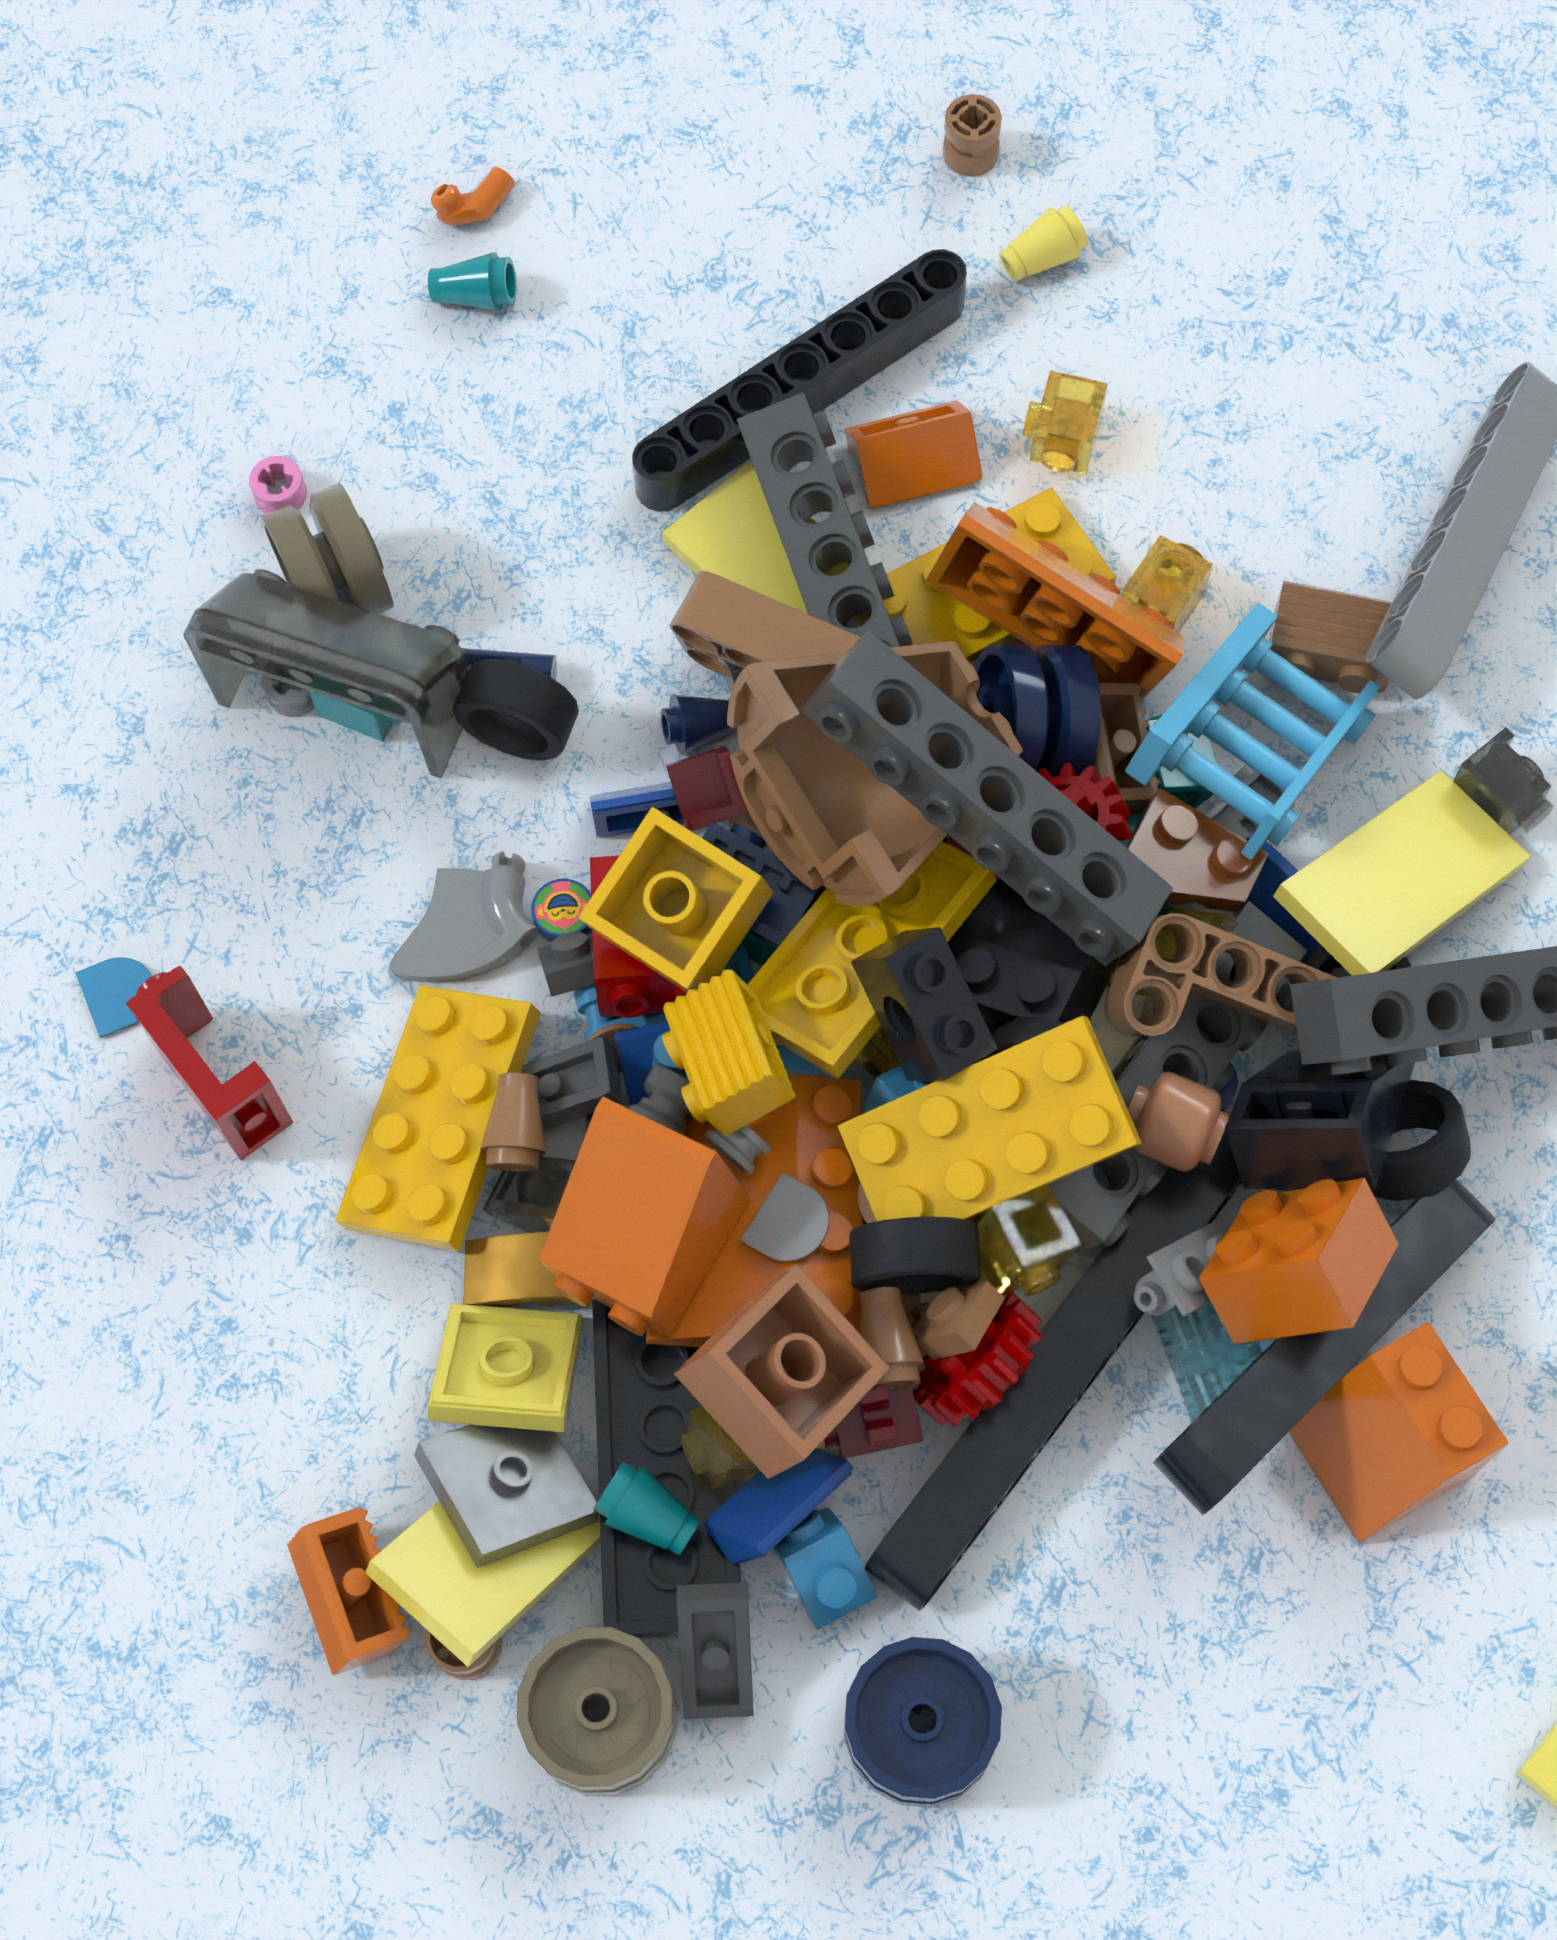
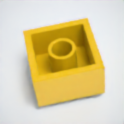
[578,807,774,992]

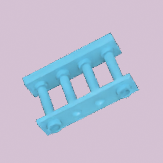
[1124,603,1380,860]

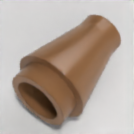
[480,1073,546,1172]
[859,1287,925,1392]

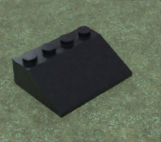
[947,878,1121,1035]

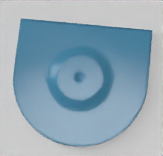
[75,957,152,1038]

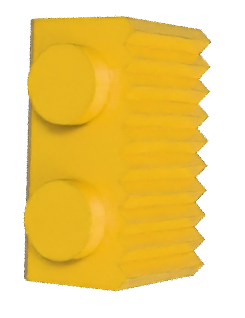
[662,970,796,1136]

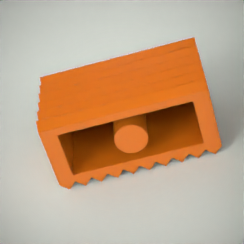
[287,1507,411,1675]

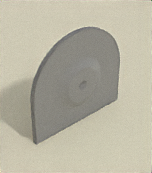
[740,1172,829,1262]

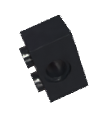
[850,927,998,1081]

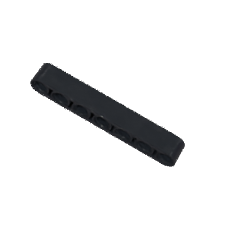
[632,249,967,512]
[1153,1179,1496,1515]

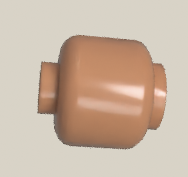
[1128,1072,1230,1172]

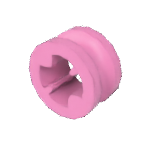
[249,456,307,513]

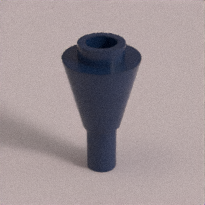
[661,694,737,755]

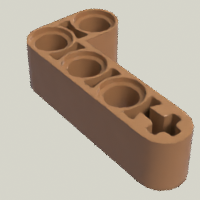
[669,571,861,677]
[1104,913,1337,1036]

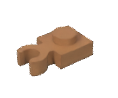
[910,1280,1005,1360]

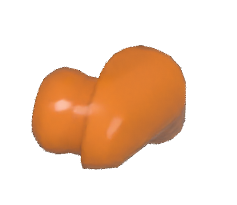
[431,167,515,226]

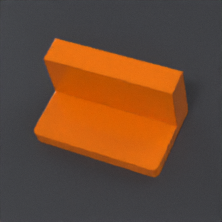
[844,400,982,508]

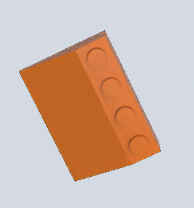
[926,502,1183,699]
[646,1074,863,1347]

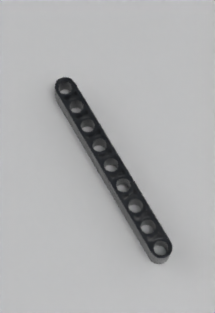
[865,1109,1242,1611]

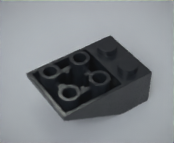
[1225,1052,1415,1190]

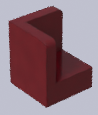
[665,746,749,831]

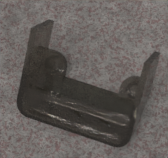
[183,569,470,779]

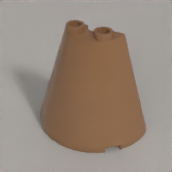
[727,641,1023,906]

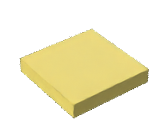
[427,1303,583,1432]

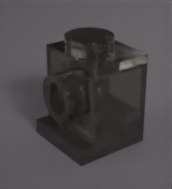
[1453,727,1554,835]

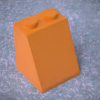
[539,1096,751,1338]
[1289,1322,1509,1544]

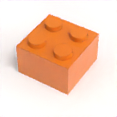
[1198,1178,1399,1344]

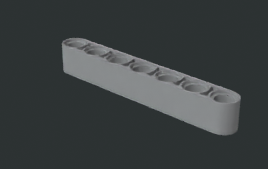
[1365,362,1557,700]

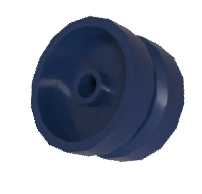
[975,644,1101,777]
[844,1637,1002,1808]

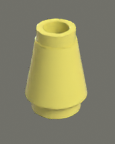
[999,205,1089,282]

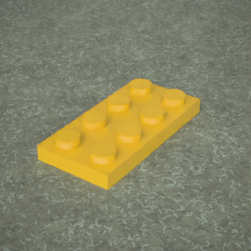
[854,487,1116,663]
[747,841,996,1079]
[335,985,541,1252]
[837,1016,1142,1221]

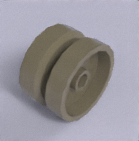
[260,483,394,640]
[517,1627,677,1796]

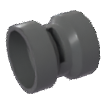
[628,1065,694,1136]

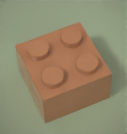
[674,1263,890,1479]

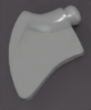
[390,851,538,982]

